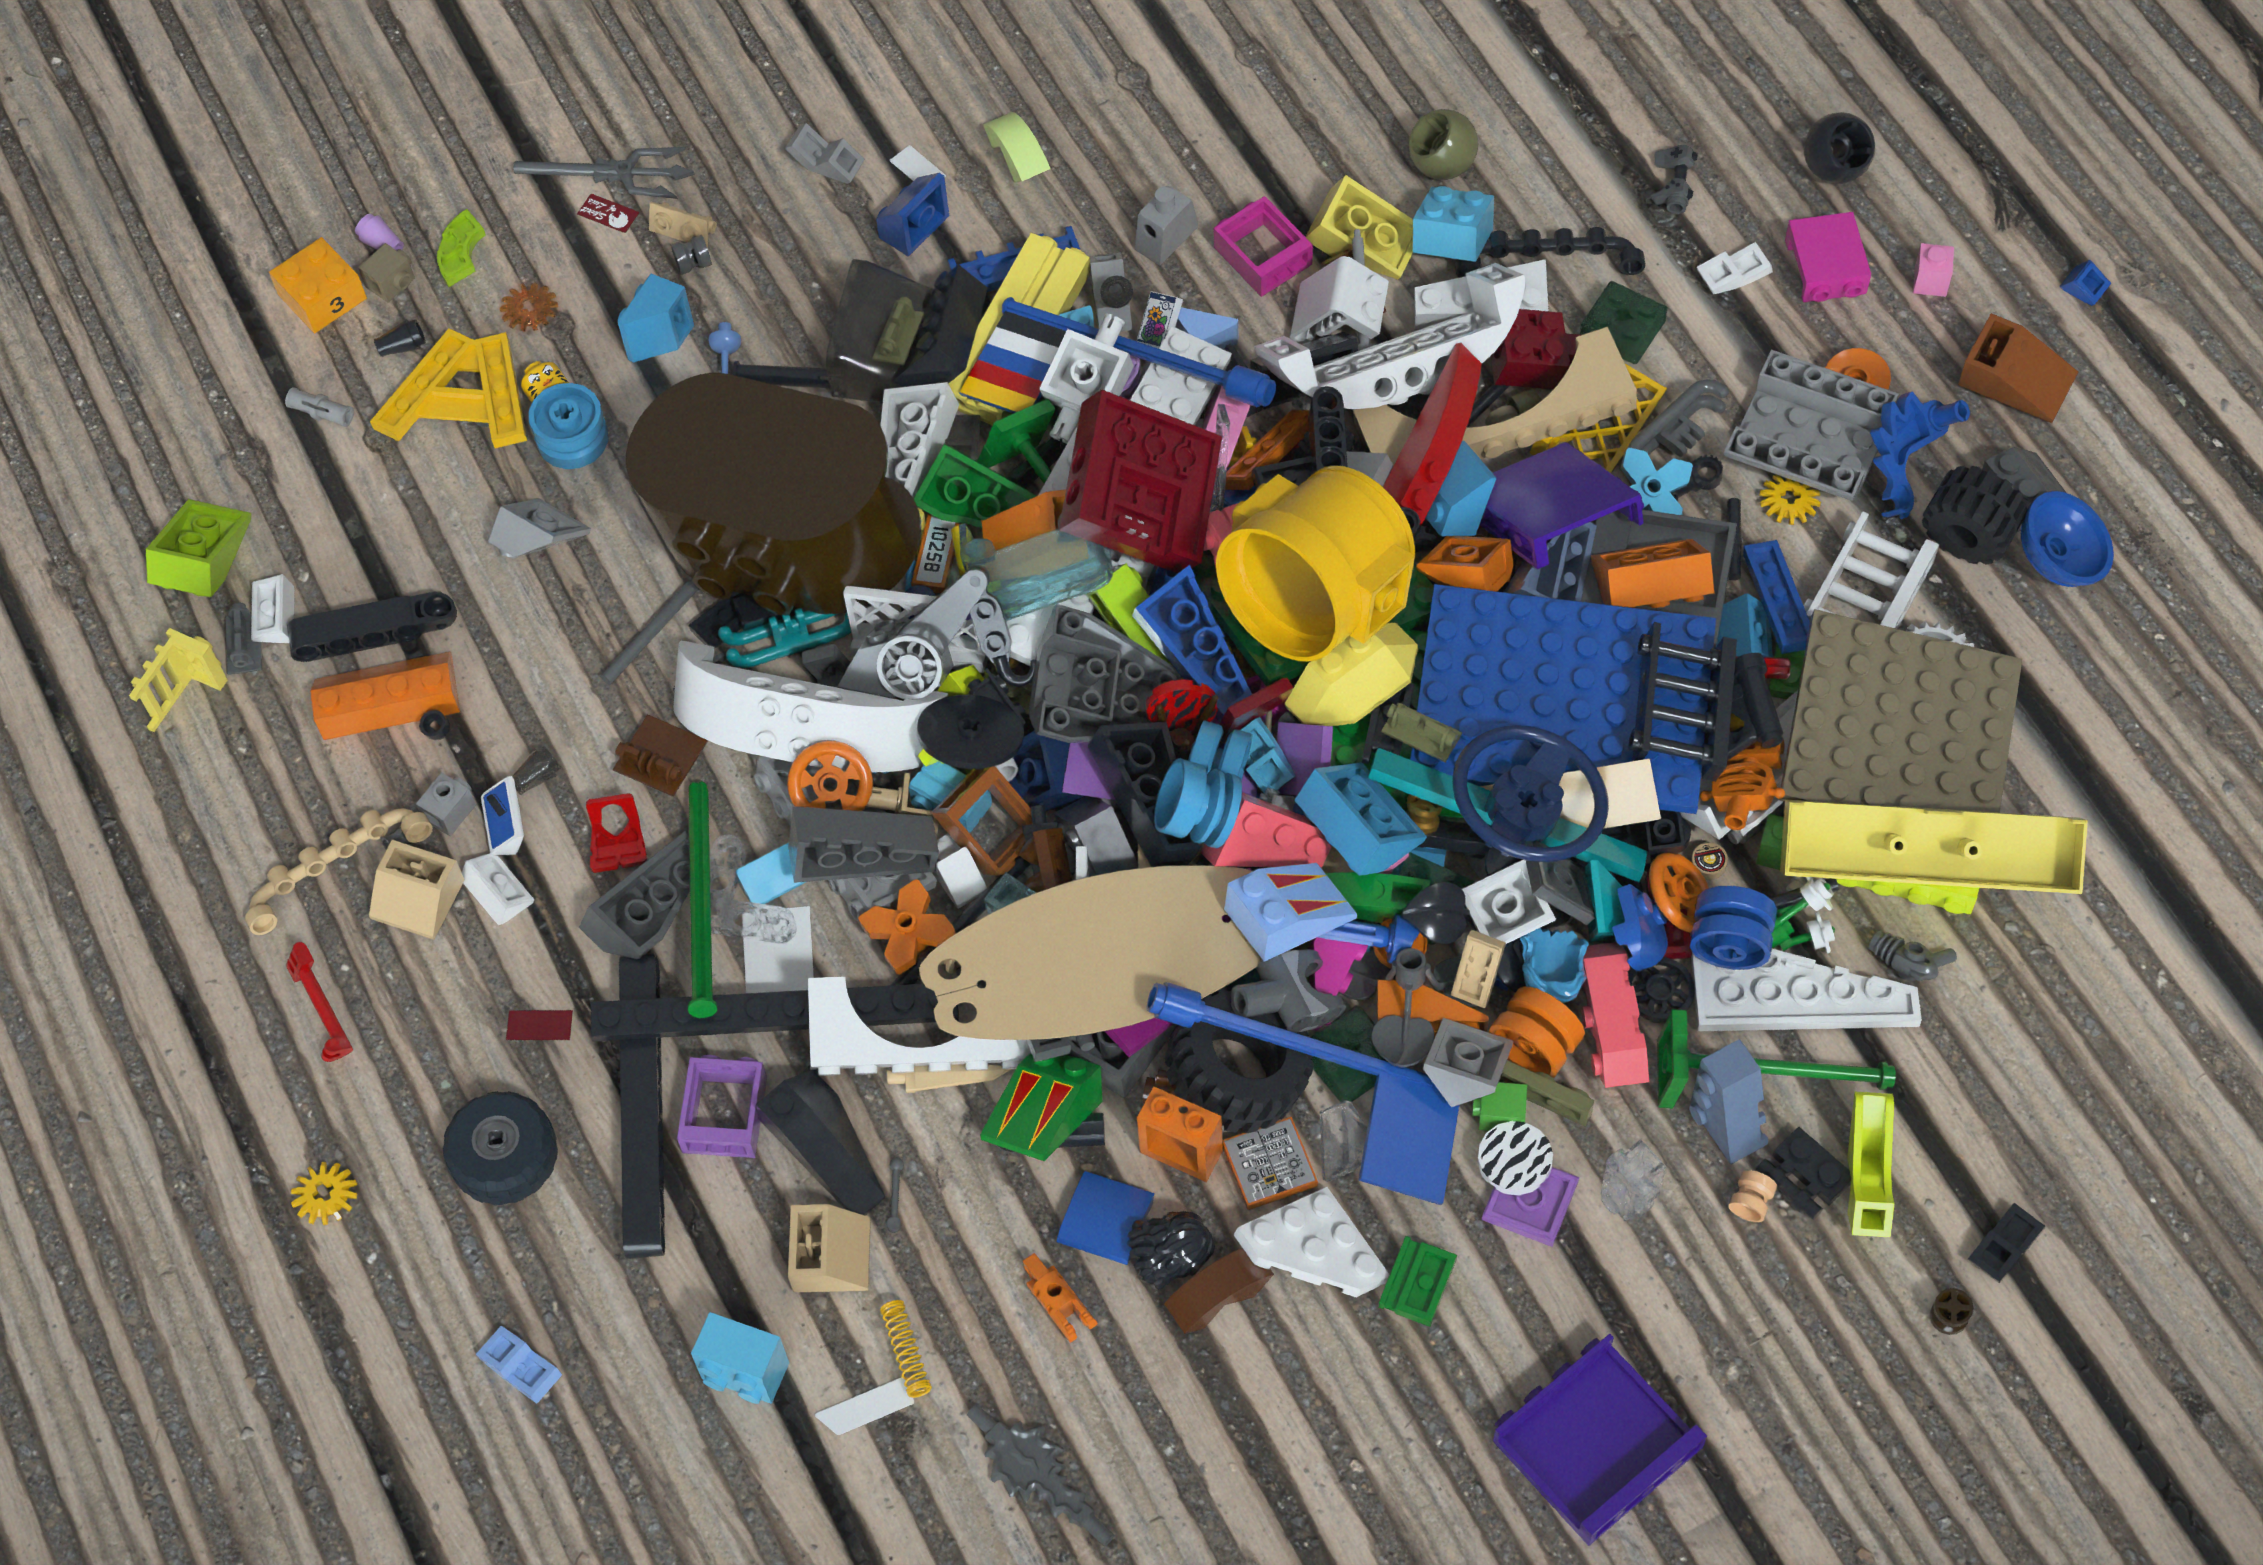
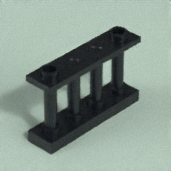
[1628,622,1737,782]

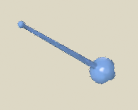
[708,322,741,374]

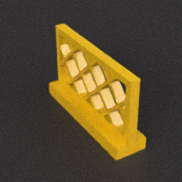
[1530,364,1667,473]

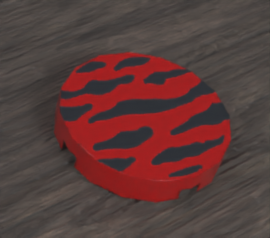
[1146,679,1218,731]

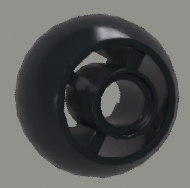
[1804,112,1875,184]

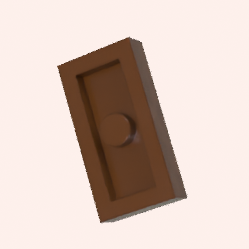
[1019,828,1072,897]

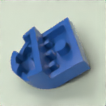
[1612,884,1668,971]

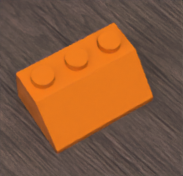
[1591,539,1714,608]

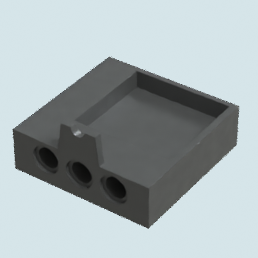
[1581,510,1737,649]

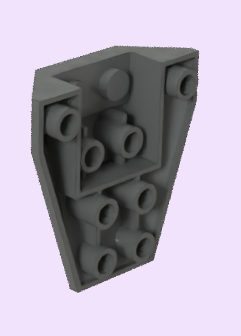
[1028,604,1182,743]

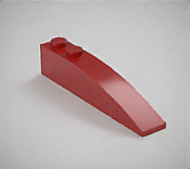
[1383,343,1482,524]

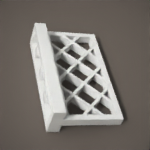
[843,586,989,673]

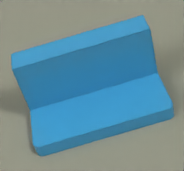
[1717,593,1773,658]

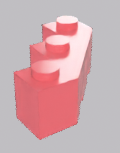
[1581,942,1649,1088]

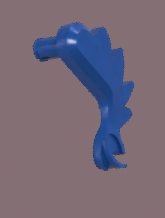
[1870,392,1970,519]

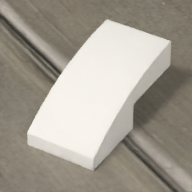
[1697,242,1773,294]

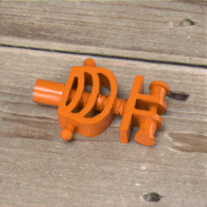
[1699,736,1785,830]

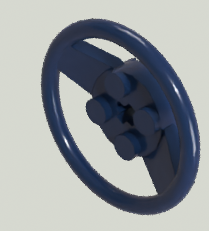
[1452,725,1609,862]

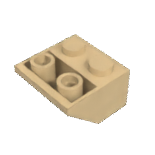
[369,840,465,940]
[788,1204,871,1292]

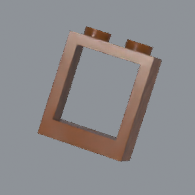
[931,766,1033,876]

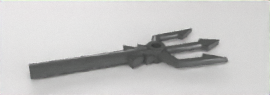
[513,147,695,199]

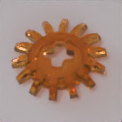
[500,282,558,332]

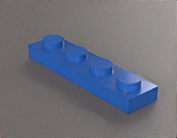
[1743,540,1810,654]

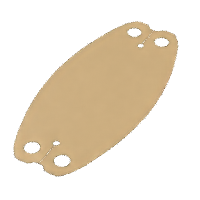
[919,866,1262,1040]

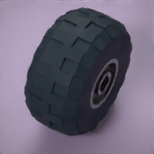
[443,1091,558,1205]

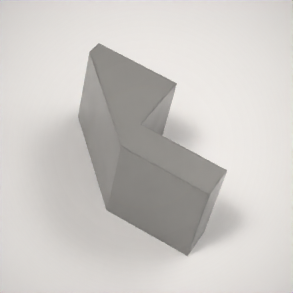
[785,123,865,184]

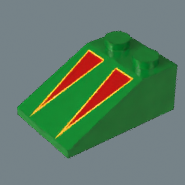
[980,1053,1103,1162]

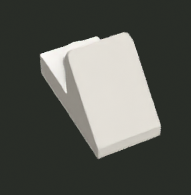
[932,834,987,909]

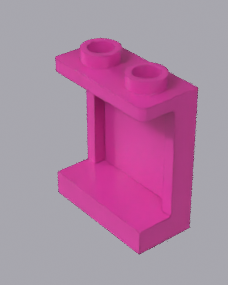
[1785,212,1871,302]

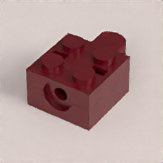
[1491,309,1581,390]

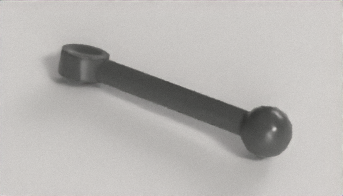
[886,1157,904,1233]

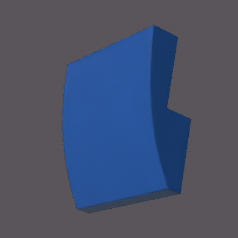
[1057,1171,1155,1265]

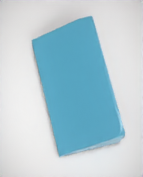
[735,843,806,909]

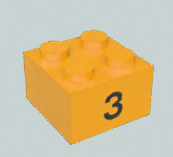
[269,237,367,334]

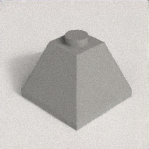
[488,498,591,558]

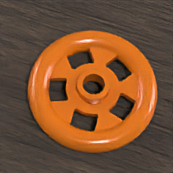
[787,741,873,811]
[1649,853,1709,933]

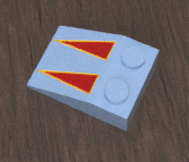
[1224,863,1357,962]

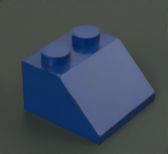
[876,173,950,257]

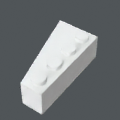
[1414,259,1548,331]
[880,382,959,509]

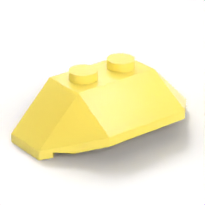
[1285,623,1418,726]

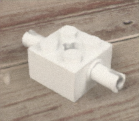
[1040,313,1134,443]

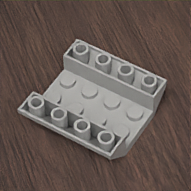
[1724,350,1899,501]

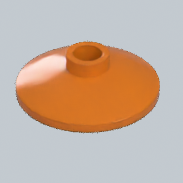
[1825,348,1891,390]

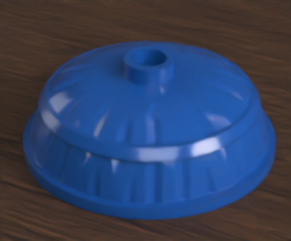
[2021,491,2114,587]

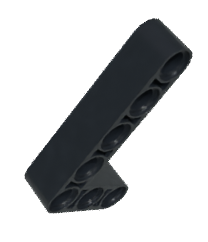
[1308,386,1420,541]

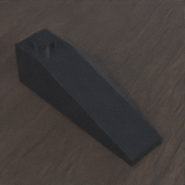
[756,1070,885,1216]

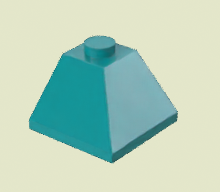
[1584,860,1625,942]

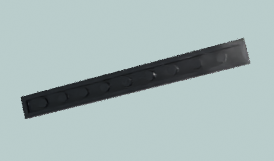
[591,984,959,1041]

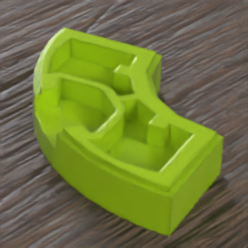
[437,209,486,288]

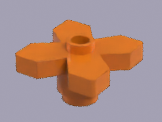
[858,879,956,975]

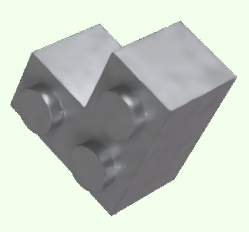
[1053,796,1138,877]

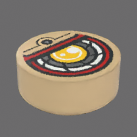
[1691,842,1728,880]

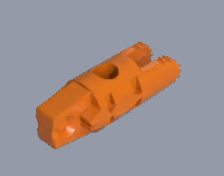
[1023,1253,1098,1343]

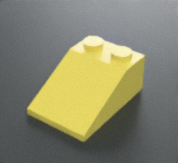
[1306,175,1413,280]

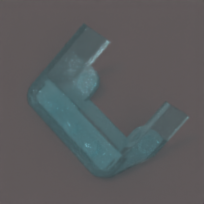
[959,514,1113,621]

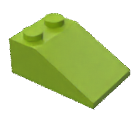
[146,499,251,597]

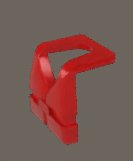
[586,793,647,873]

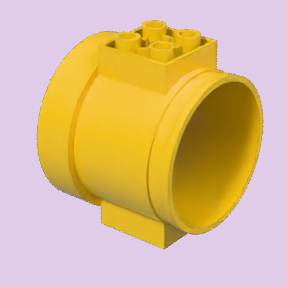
[1216,466,1415,661]

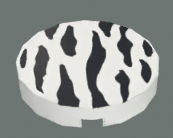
[1478,1121,1553,1195]

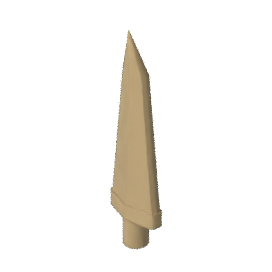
[887,1064,1011,1093]

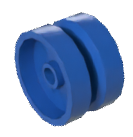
[1690,886,1777,970]

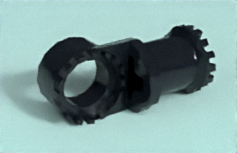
[1671,455,1723,502]

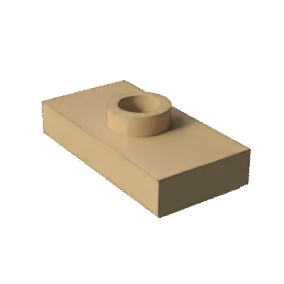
[1451,930,1506,1008]

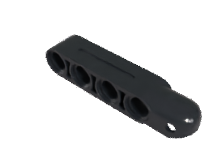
[287,591,457,662]

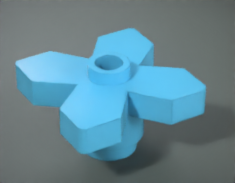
[1620,448,1693,515]

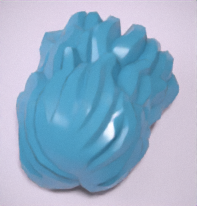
[1520,928,1589,1003]

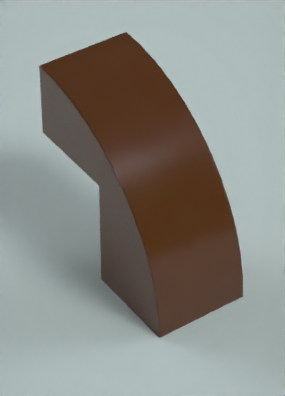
[1164,1248,1274,1334]

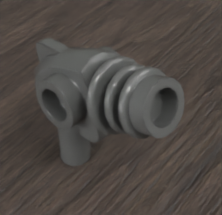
[1869,930,1957,981]

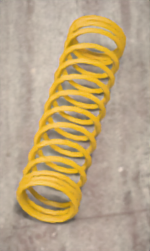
[880,1300,932,1398]

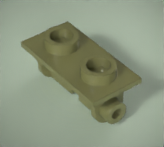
[872,297,924,365]
[1381,703,1462,763]

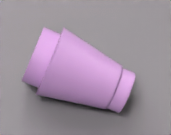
[355,214,404,251]

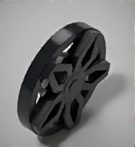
[1628,957,1695,1023]

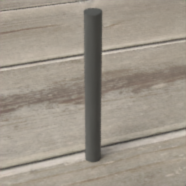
[600,580,699,685]

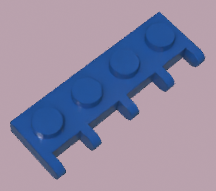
[947,226,1081,292]

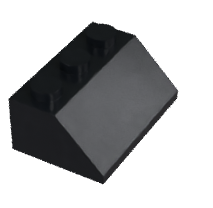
[1250,332,1358,409]

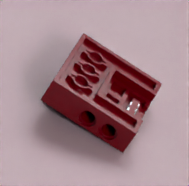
[1059,390,1222,573]

